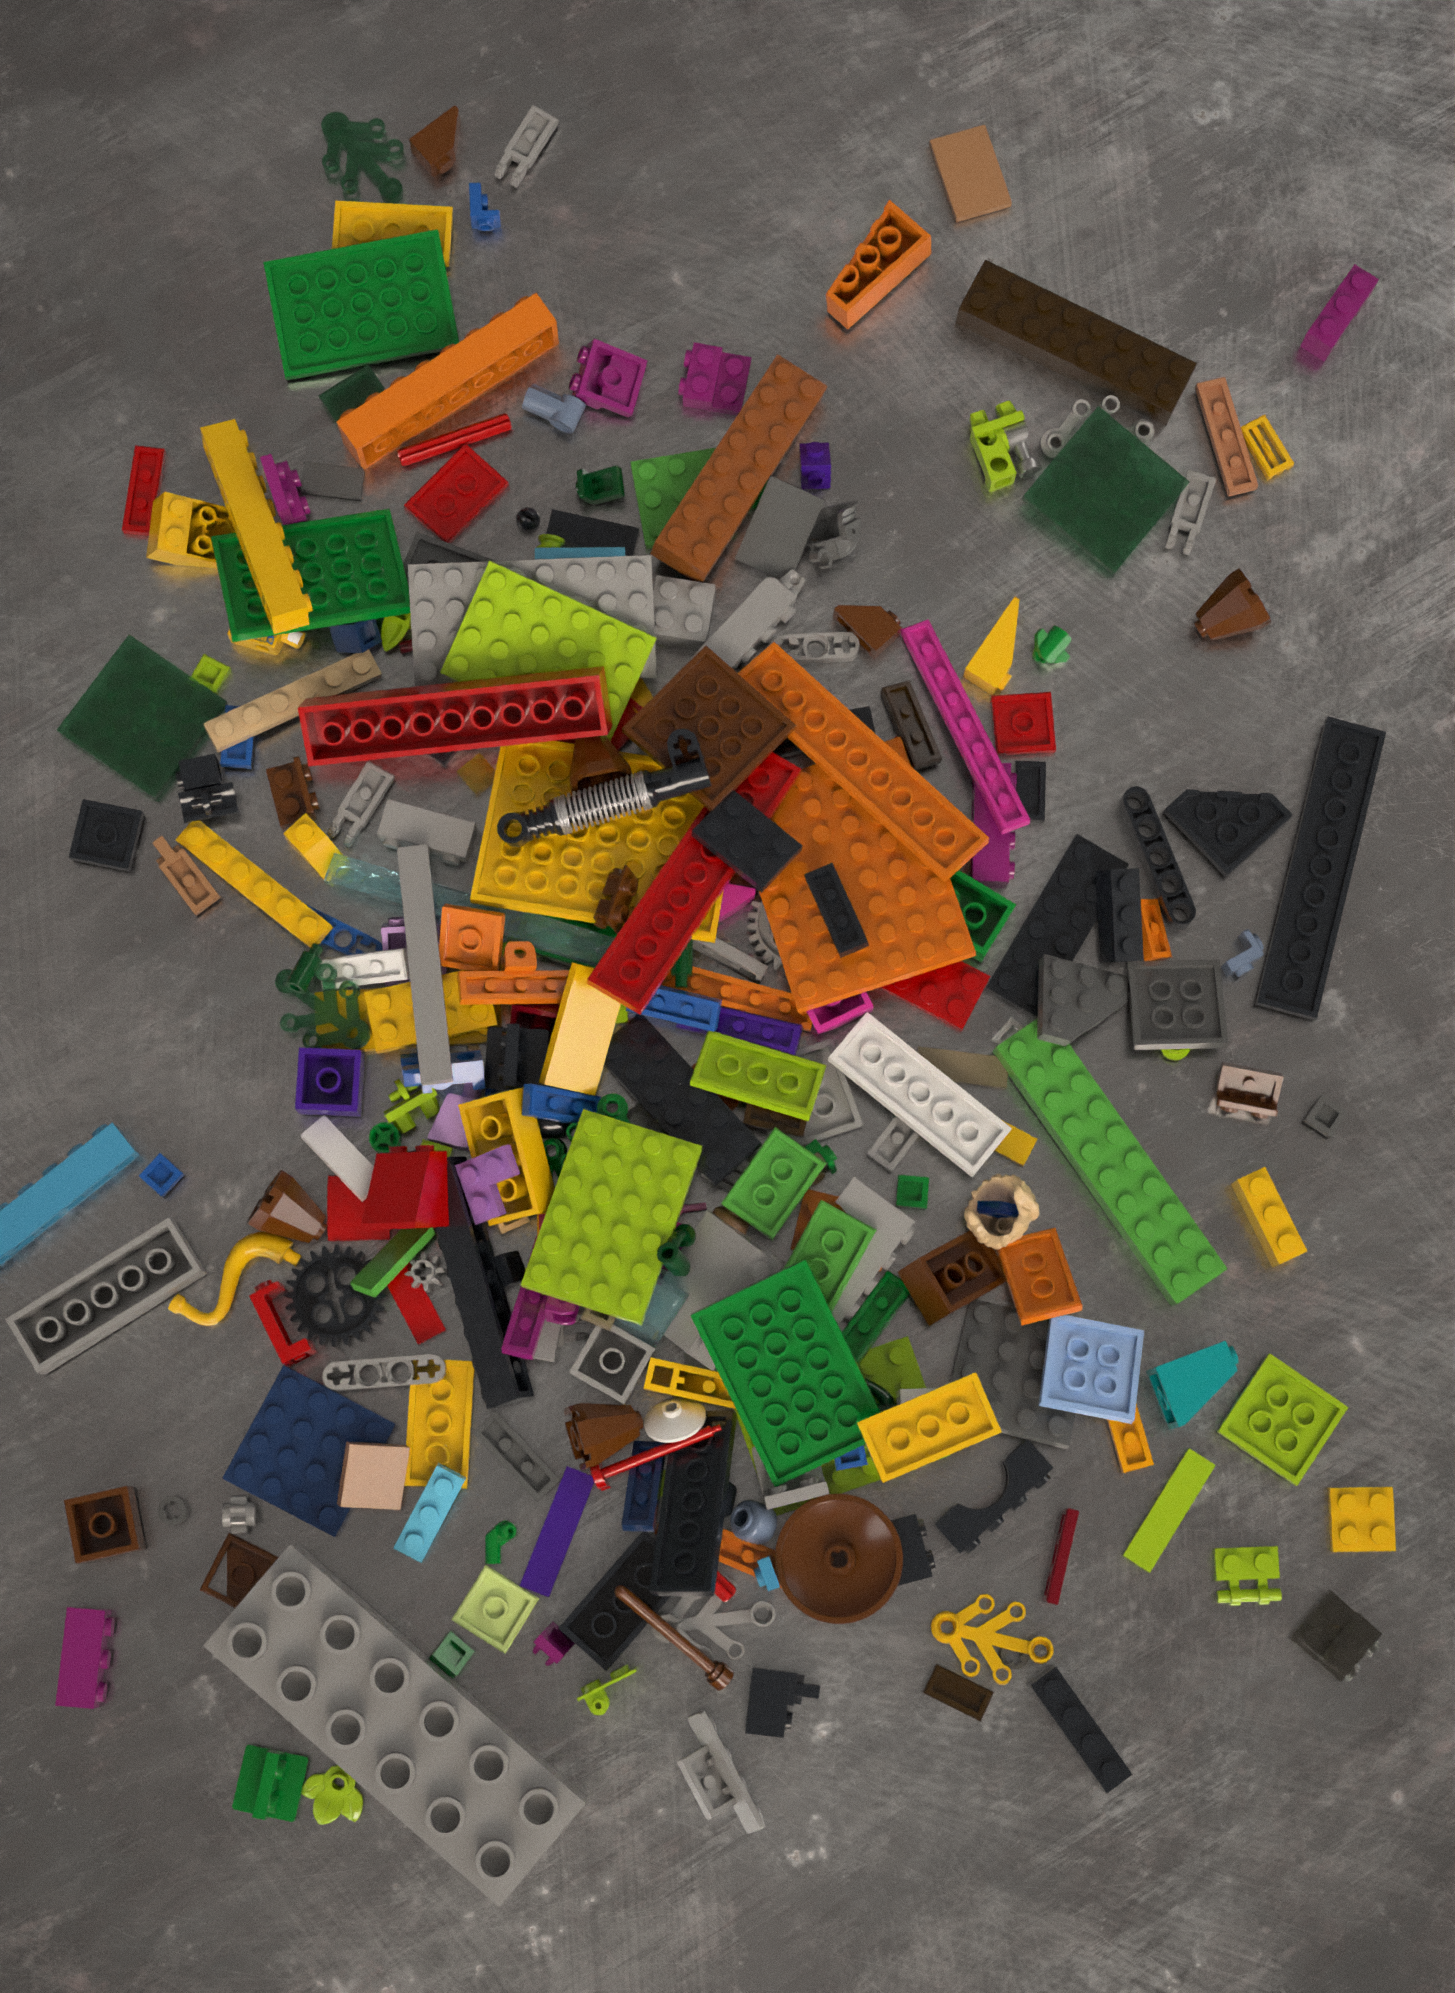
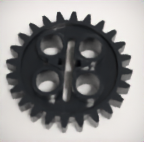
[284,1244,387,1347]

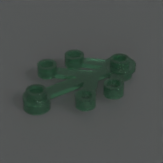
[321,112,404,204]
[275,963,371,1049]

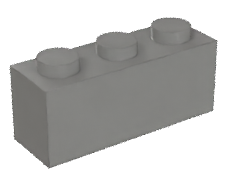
[377,799,478,866]

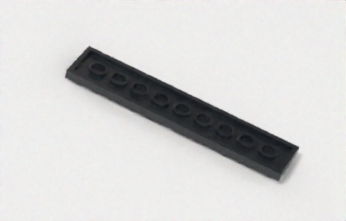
[1255,716,1386,1021]

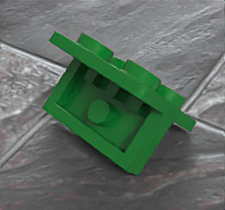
[232,1744,309,1822]

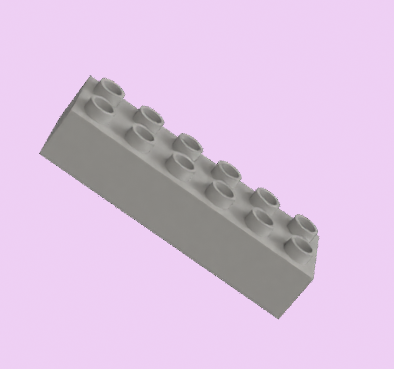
[203,1544,588,1908]

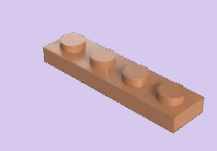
[1195,377,1258,497]

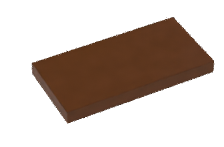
[200,1532,279,1608]

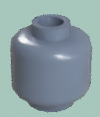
[730,1500,777,1545]

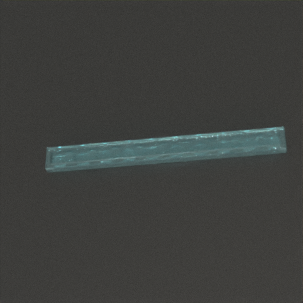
[324,853,615,967]

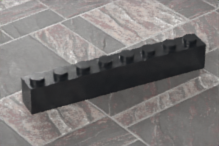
[436,1156,534,1409]

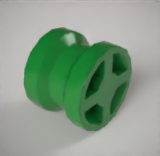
[369,1122,402,1153]

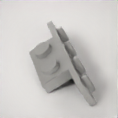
[677,1710,765,1834]

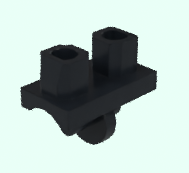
[178,782,239,824]

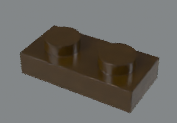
[743,1103,807,1138]

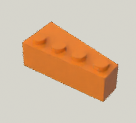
[826,199,931,330]

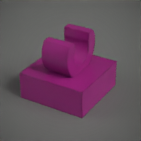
[533,1621,575,1666]

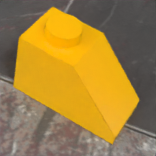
[283,813,351,885]

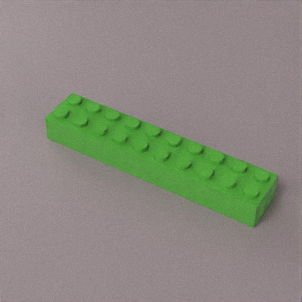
[992,1018,1228,1306]

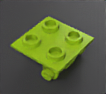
[577,1664,638,1715]

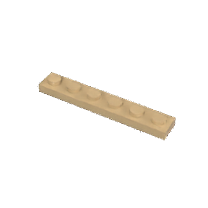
[204,649,382,753]

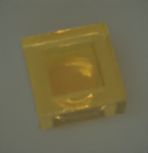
[456,753,495,797]

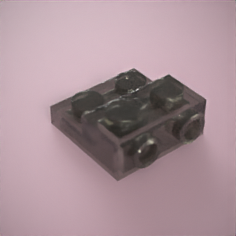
[1288,1590,1382,1682]

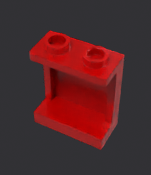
[249,1279,319,1367]

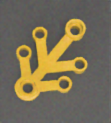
[931,1594,1054,1685]

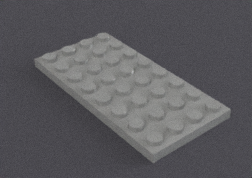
[408,555,657,686]

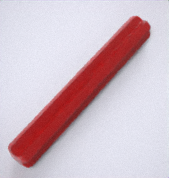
[397,413,511,466]

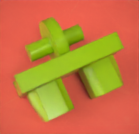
[383,1078,440,1134]

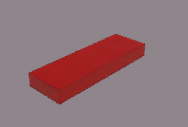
[122,445,166,536]
[387,1262,447,1345]

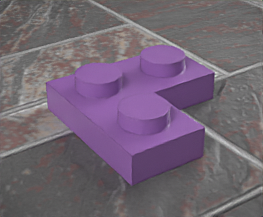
[455,1144,520,1225]

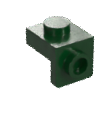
[575,465,625,505]

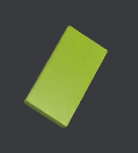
[690,1031,827,1121]

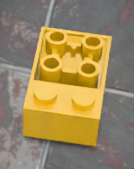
[146,491,235,569]

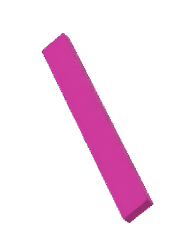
[901,619,1030,835]

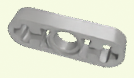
[774,632,860,664]

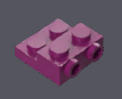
[568,338,648,418]
[678,342,752,416]
[260,454,311,525]

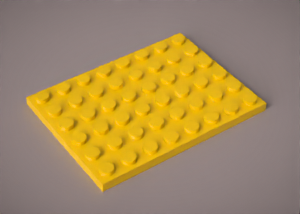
[470,741,724,943]

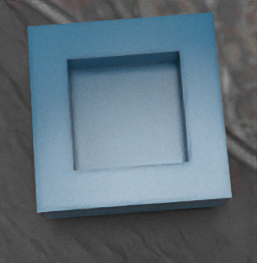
[753,1556,780,1592]

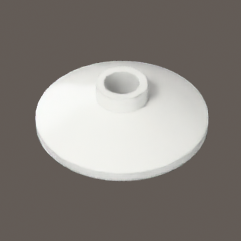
[644,1397,706,1443]

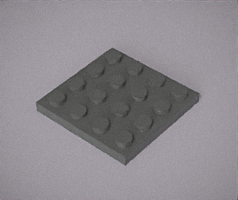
[952,1299,1076,1449]

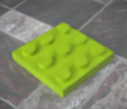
[1216,1353,1349,1486]

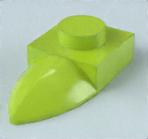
[381,613,411,652]

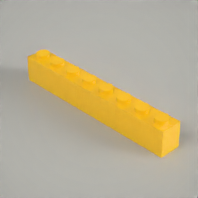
[200,419,313,634]

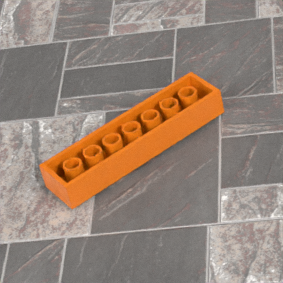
[336,293,559,470]

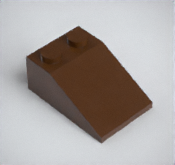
[898,1230,1007,1326]

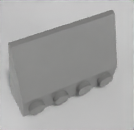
[644,1210,786,1371]

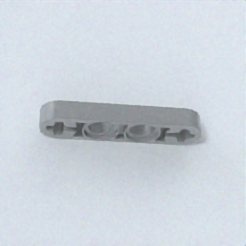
[322,1354,447,1391]

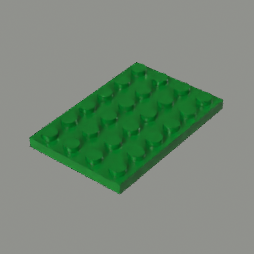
[263,229,460,380]
[211,508,411,642]
[690,1258,881,1487]

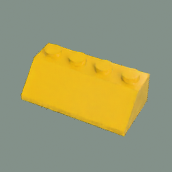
[458,1088,555,1226]

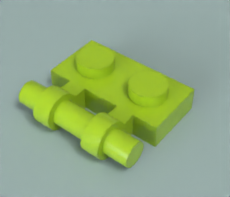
[1213,1546,1282,1606]

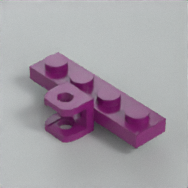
[501,1236,580,1360]

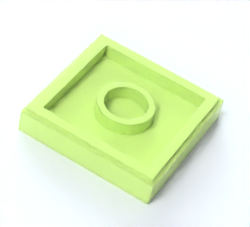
[451,1565,540,1654]

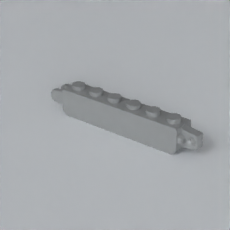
[673,569,806,677]

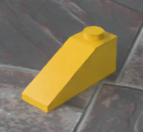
[963,596,1020,696]
[644,1357,736,1409]

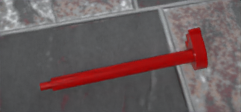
[590,1424,722,1491]

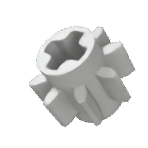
[405,1252,446,1292]
[222,1495,257,1534]

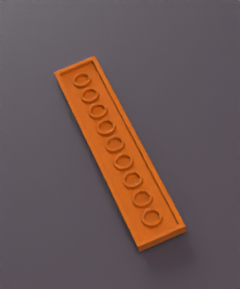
[738,642,989,882]

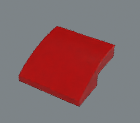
[327,1175,391,1241]

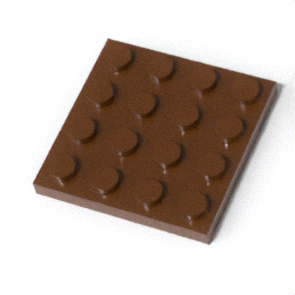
[622,645,796,812]

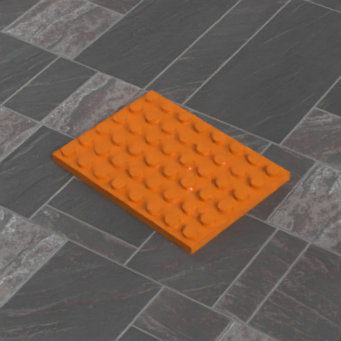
[759,736,976,1013]

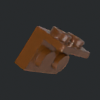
[266,756,320,829]

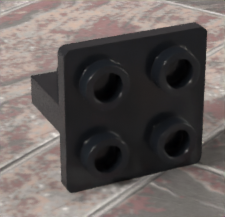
[484,1023,550,1090]

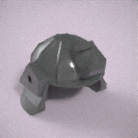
[806,501,862,569]

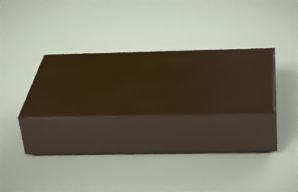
[922,1664,994,1722]

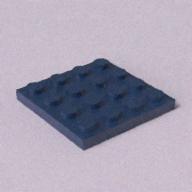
[222,1365,396,1537]

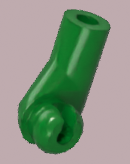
[485,1520,517,1564]

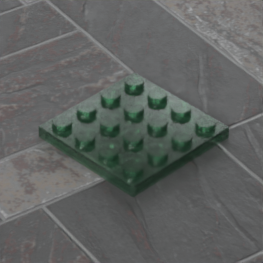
[1021,406,1190,575]
[57,635,228,800]

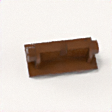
[593,865,639,934]

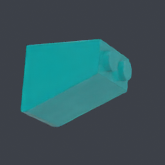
[1146,1341,1239,1430]

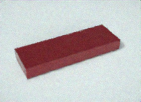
[1043,1508,1079,1605]

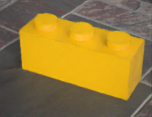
[1231,1167,1307,1268]

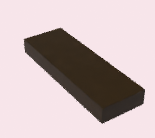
[880,680,943,770]

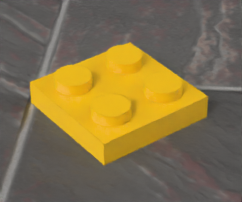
[1327,1487,1396,1552]

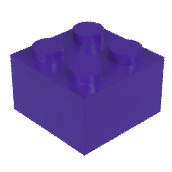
[295,1047,365,1117]

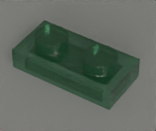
[318,365,385,423]

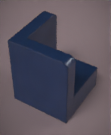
[329,619,382,653]

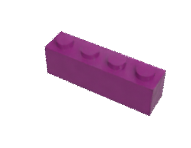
[970,763,1017,888]

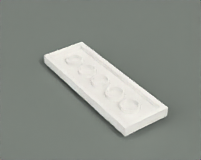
[828,1012,1012,1177]

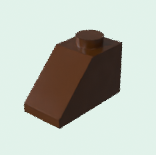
[409,105,461,178]
[833,605,902,659]

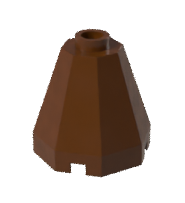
[1194,568,1272,641]
[569,735,632,795]
[246,1170,327,1243]
[564,1403,644,1470]

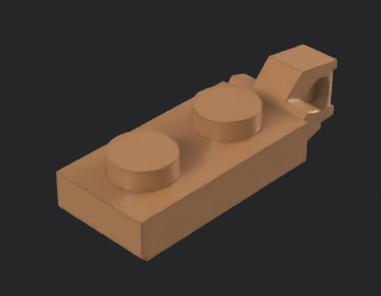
[152,836,221,916]

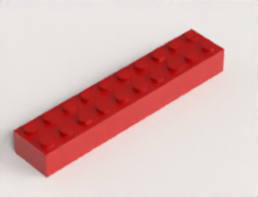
[298,666,613,767]

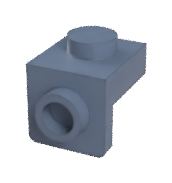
[1221,929,1264,977]

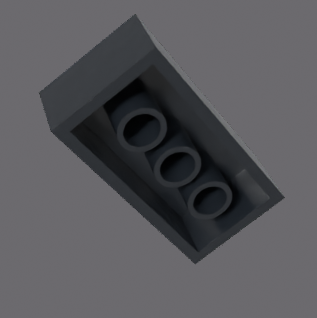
[559,1532,671,1671]

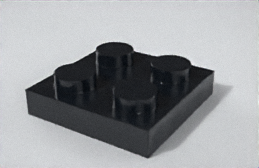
[69,799,144,872]

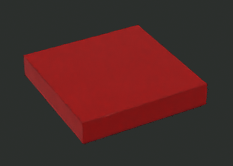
[990,692,1056,756]

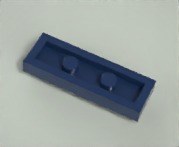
[621,1441,665,1532]

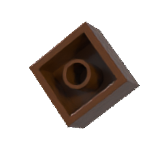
[64,1486,146,1564]

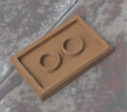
[929,125,1012,223]

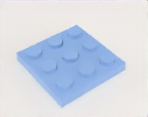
[1038,1315,1144,1424]

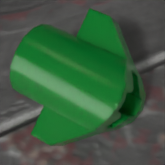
[1033,625,1072,664]

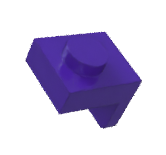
[799,442,831,489]

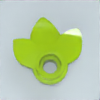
[302,1765,363,1825]

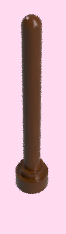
[615,1585,734,1691]

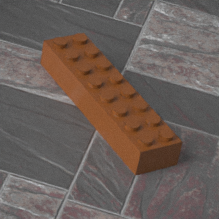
[650,354,828,582]

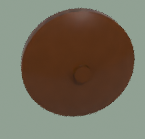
[775,1494,903,1624]

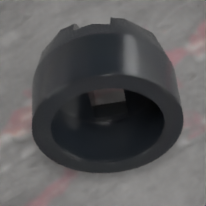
[516,507,540,533]

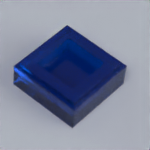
[976,1201,1019,1218]

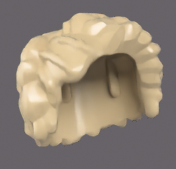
[964,1174,1039,1250]

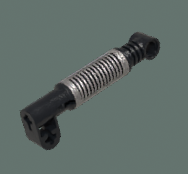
[497,729,712,847]

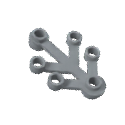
[1040,395,1155,478]
[652,1576,776,1660]

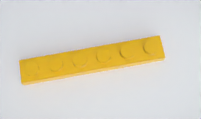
[175,821,333,948]

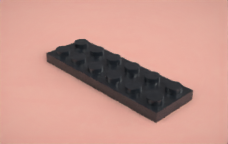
[985,834,1129,1019]
[604,1014,762,1186]
[649,1410,737,1596]

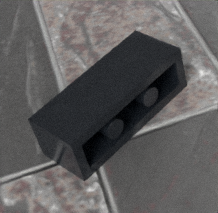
[1096,868,1144,963]

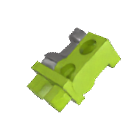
[969,400,1042,492]

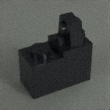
[745,1667,820,1738]

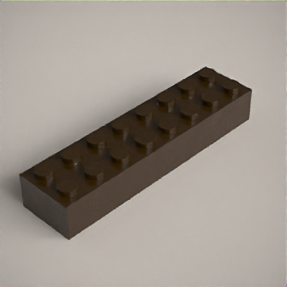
[956,259,1197,426]

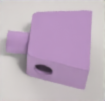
[428,1083,482,1152]

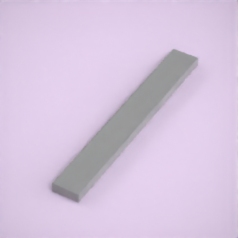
[397,844,453,1086]

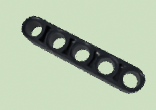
[1119,786,1196,931]

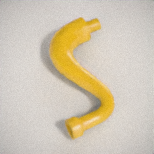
[168,1231,303,1326]

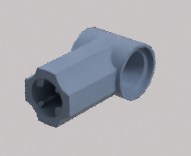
[522,384,586,434]

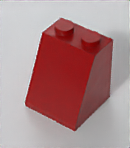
[361,1145,449,1230]

